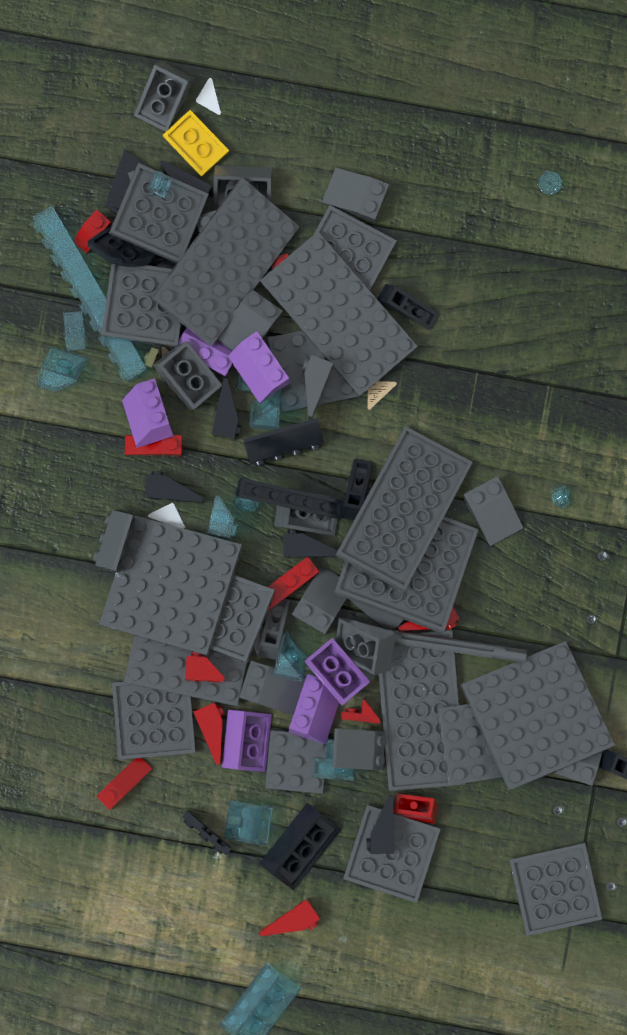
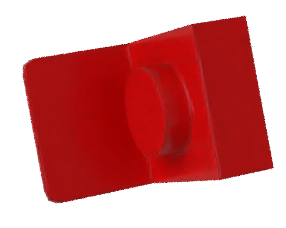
[341,698,380,724]

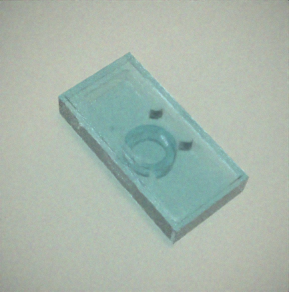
[63,311,86,351]

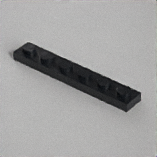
[235,478,344,520]

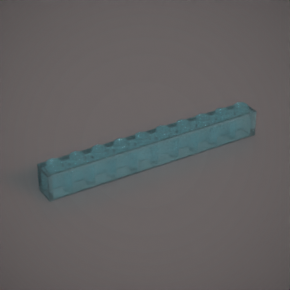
[32,206,148,383]

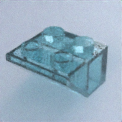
[224,800,273,846]

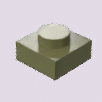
[144,347,162,371]

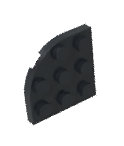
[87,224,161,267]

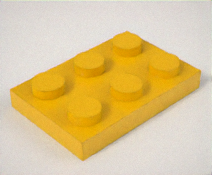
[162,110,229,177]

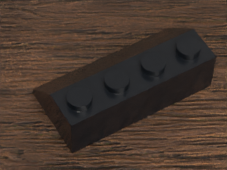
[243,418,324,467]
[259,802,341,890]

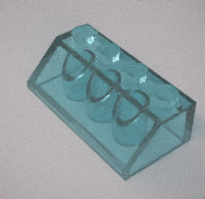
[220,962,302,1035]

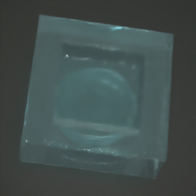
[148,171,172,198]

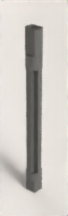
[385,629,527,662]

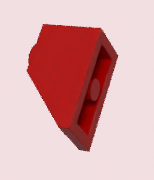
[73,210,112,254]
[185,653,225,683]
[393,794,438,823]

